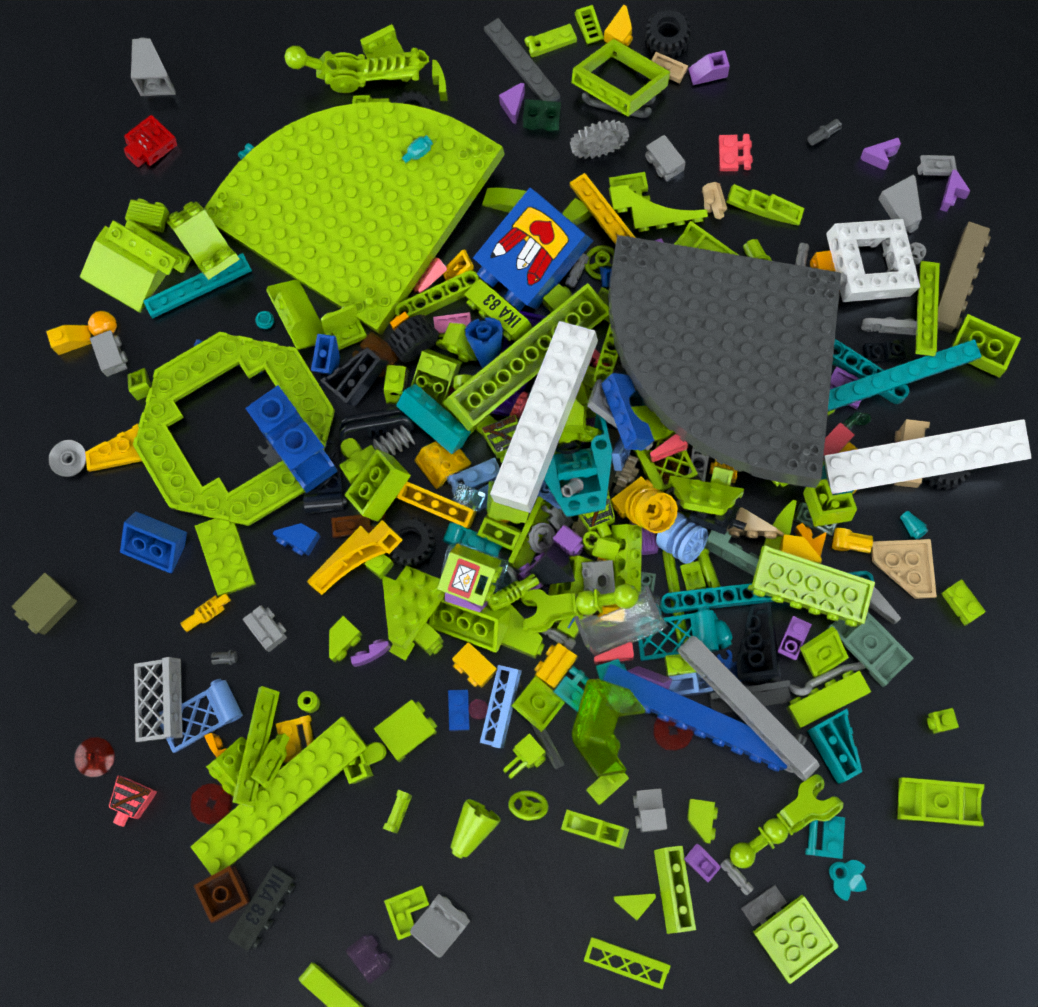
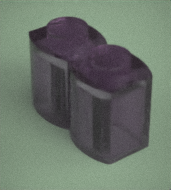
[345,934,391,984]

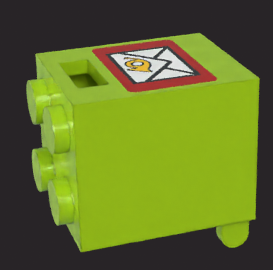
[437,544,503,606]

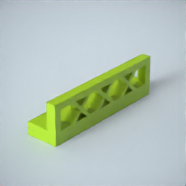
[508,496,551,571]
[584,937,671,989]

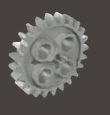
[570,120,629,159]

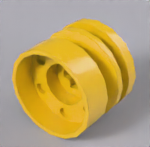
[625,485,678,533]

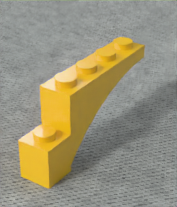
[307,520,402,595]

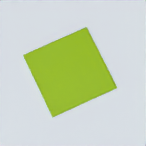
[389,642,415,661]

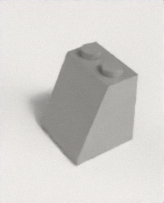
[131,38,176,96]

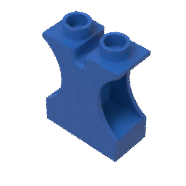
[245,385,337,493]

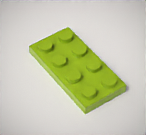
[195,518,256,597]

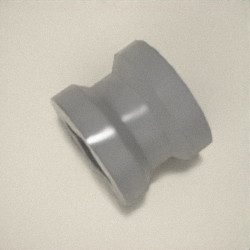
[910,242,926,265]

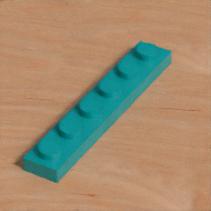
[143,253,252,319]

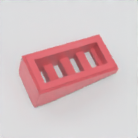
[413,257,447,293]
[650,434,688,462]
[594,642,634,665]

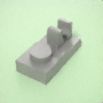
[917,155,957,176]

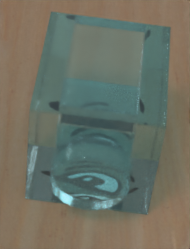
[452,483,486,511]

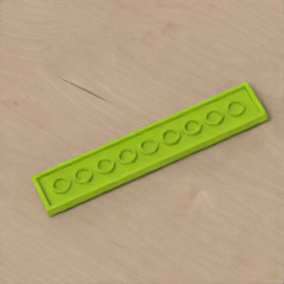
[191,716,368,875]

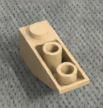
[728,508,784,539]

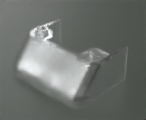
[574,585,667,656]

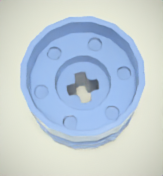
[656,512,708,564]

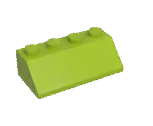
[429,596,510,652]

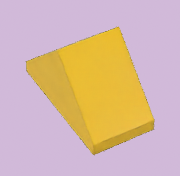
[443,250,474,281]

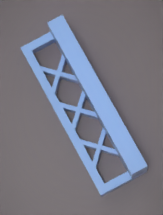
[480,665,522,748]

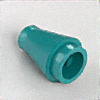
[900,511,928,540]

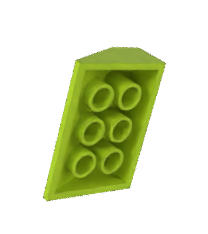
[80,226,167,313]

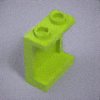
[374,700,437,762]

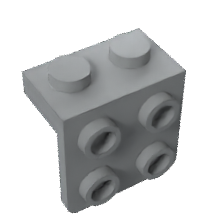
[410,894,470,957]

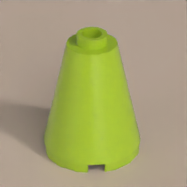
[450,799,501,858]

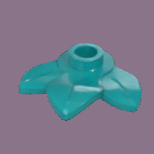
[829,860,867,901]

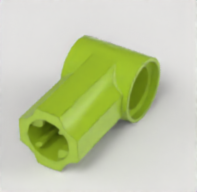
[743,239,772,261]

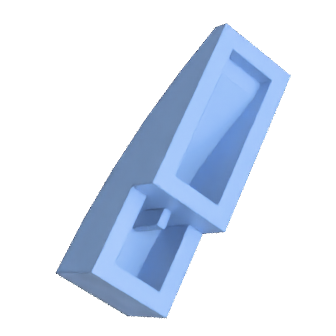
[668,673,715,696]

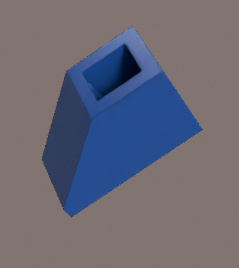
[273,523,321,556]

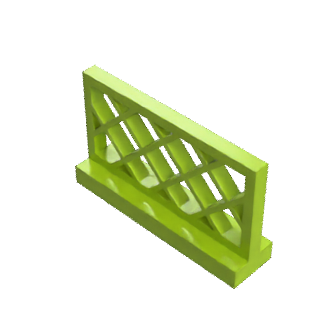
[633,433,698,492]

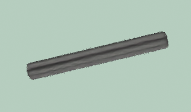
[516,681,564,769]

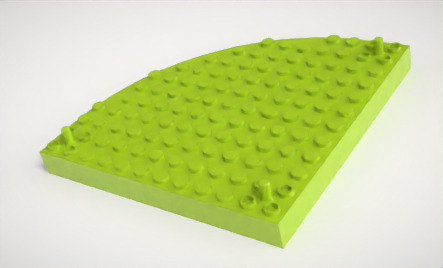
[204,102,505,335]

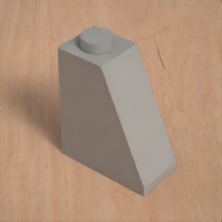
[878,175,922,233]

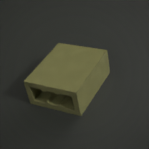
[12,573,77,635]

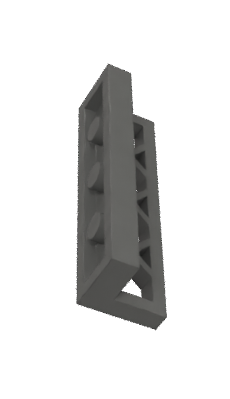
[709,680,791,714]

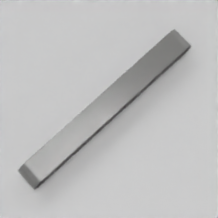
[678,635,820,781]

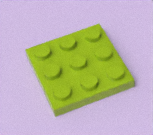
[753,895,839,984]

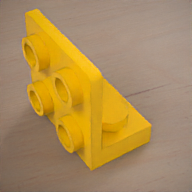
[414,441,471,489]

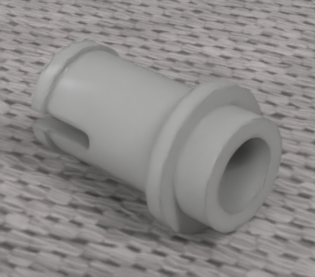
[561,478,584,497]

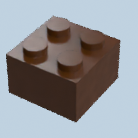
[194,866,251,923]

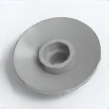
[49,440,86,477]

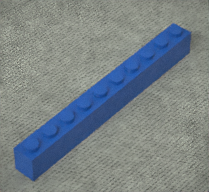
[599,664,787,772]

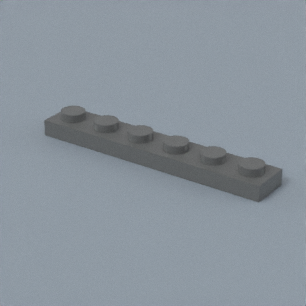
[484,18,560,107]

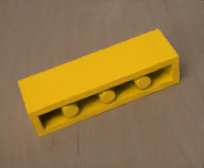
[397,482,478,529]

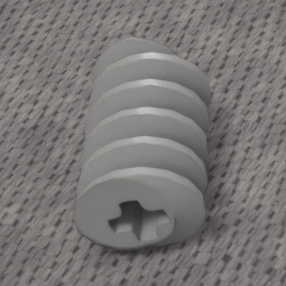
[373,425,415,455]

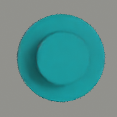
[255,311,274,329]

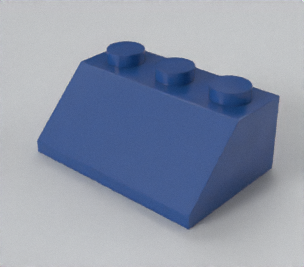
[120,511,187,573]

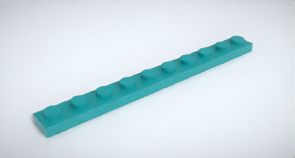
[828,339,982,411]

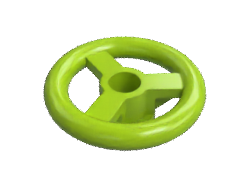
[585,245,615,280]
[508,791,549,821]

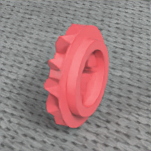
[510,391,529,418]

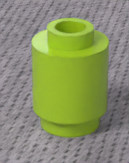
[298,691,320,713]

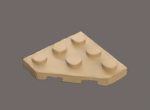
[871,539,937,599]

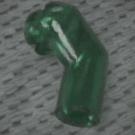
[842,412,871,430]

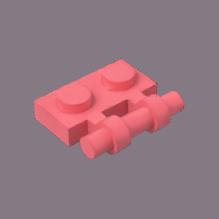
[719,134,753,171]

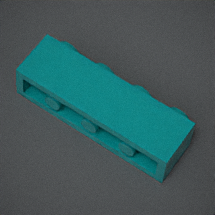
[396,384,471,454]

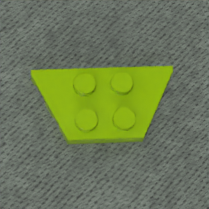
[669,475,744,516]

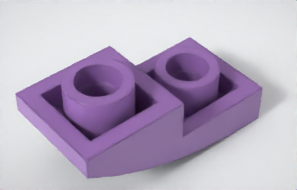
[351,639,391,667]

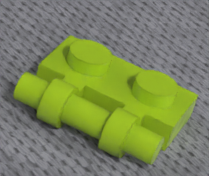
[609,172,650,201]

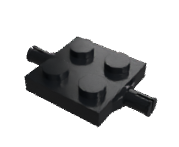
[688,505,747,535]

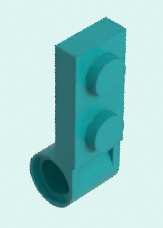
[442,522,502,558]

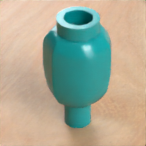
[402,135,433,163]
[714,613,732,649]

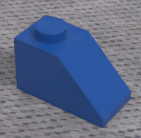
[311,334,340,375]

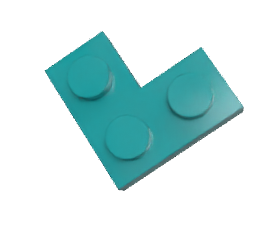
[555,450,597,481]

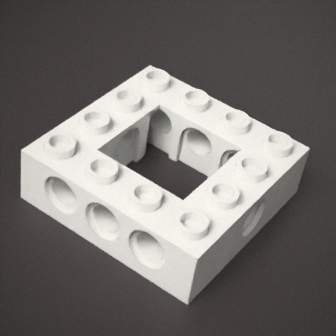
[826,219,920,302]

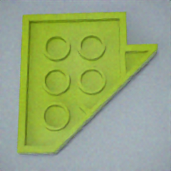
[382,566,445,650]

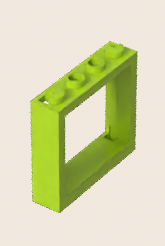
[572,39,670,117]

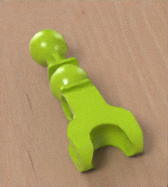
[521,584,639,633]
[730,774,843,869]

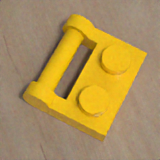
[276,715,314,763]

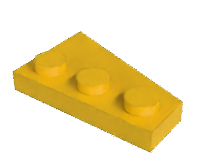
[85,424,142,472]

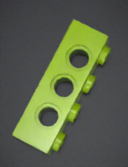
[611,524,642,604]

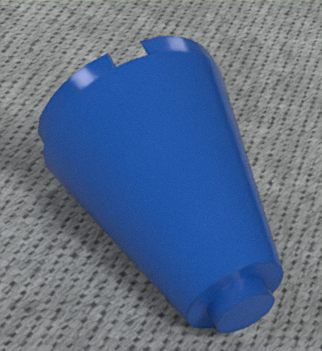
[465,317,503,368]

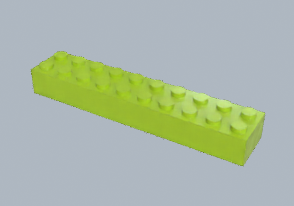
[444,283,609,431]

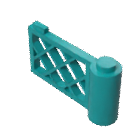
[636,607,719,661]

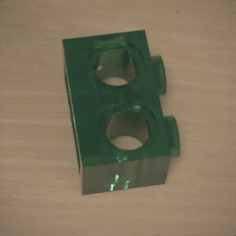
[523,99,561,131]

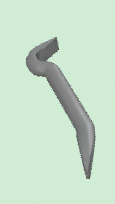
[789,662,866,696]

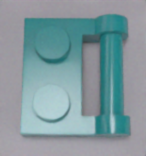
[805,816,845,859]

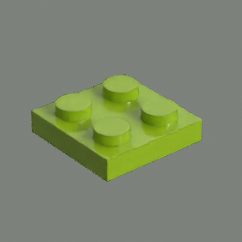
[800,626,849,678]
[511,676,565,732]

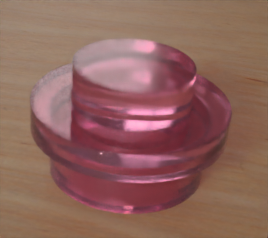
[468,699,488,719]

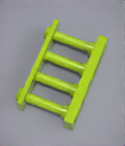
[105,219,192,275]

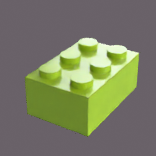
[950,314,1021,378]
[345,449,411,522]

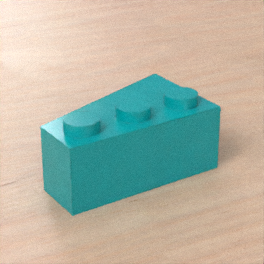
[807,709,862,784]

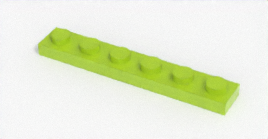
[915,261,940,356]
[232,686,280,808]

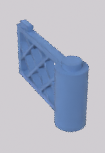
[157,678,243,753]

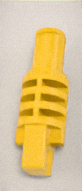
[180,593,231,632]

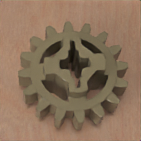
[613,455,639,494]

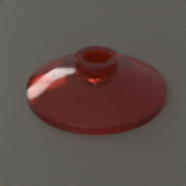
[75,737,115,777]

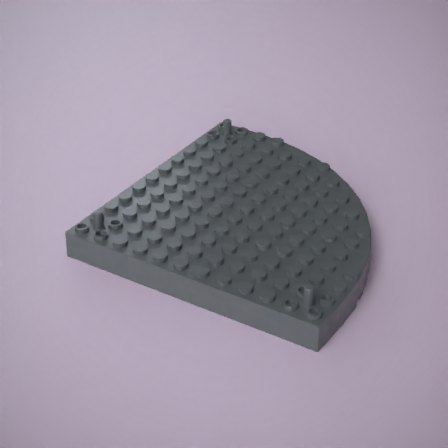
[608,235,841,488]

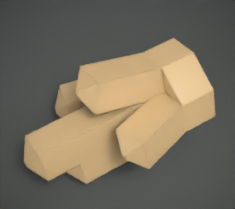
[702,182,727,219]

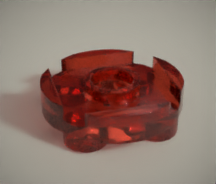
[653,718,693,751]
[191,784,232,824]

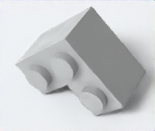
[633,789,667,833]

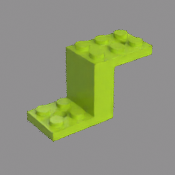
[166,202,240,280]

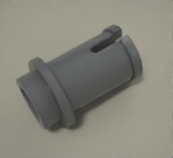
[211,650,238,665]

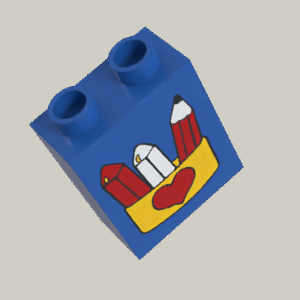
[473,188,593,311]

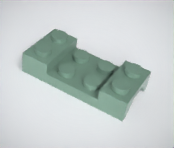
[705,530,759,576]
[826,612,914,687]

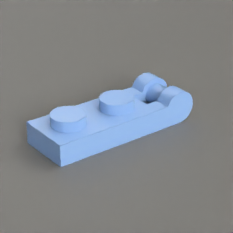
[447,457,500,496]

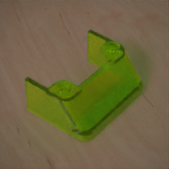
[572,678,645,777]

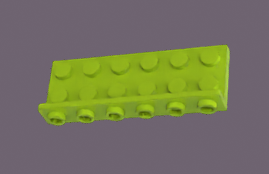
[748,546,875,627]

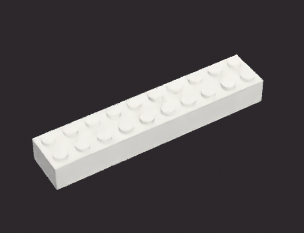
[490,321,598,513]
[823,419,1031,494]

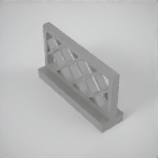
[134,657,183,742]

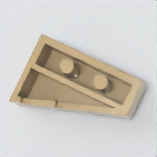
[894,419,930,488]

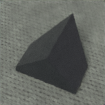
[529,543,575,585]

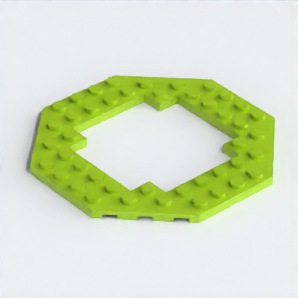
[133,332,335,526]

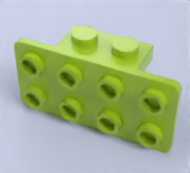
[266,280,324,349]

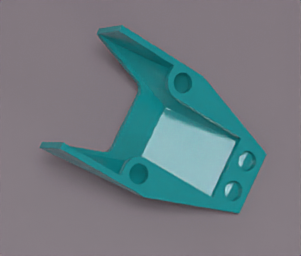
[544,413,612,517]

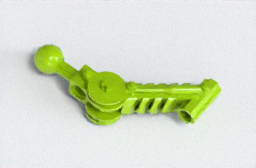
[284,45,429,93]

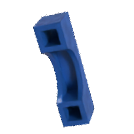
[601,373,654,451]

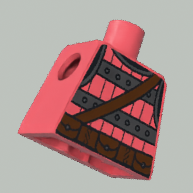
[109,775,157,827]

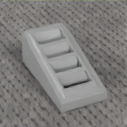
[869,587,901,625]

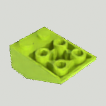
[411,349,462,406]

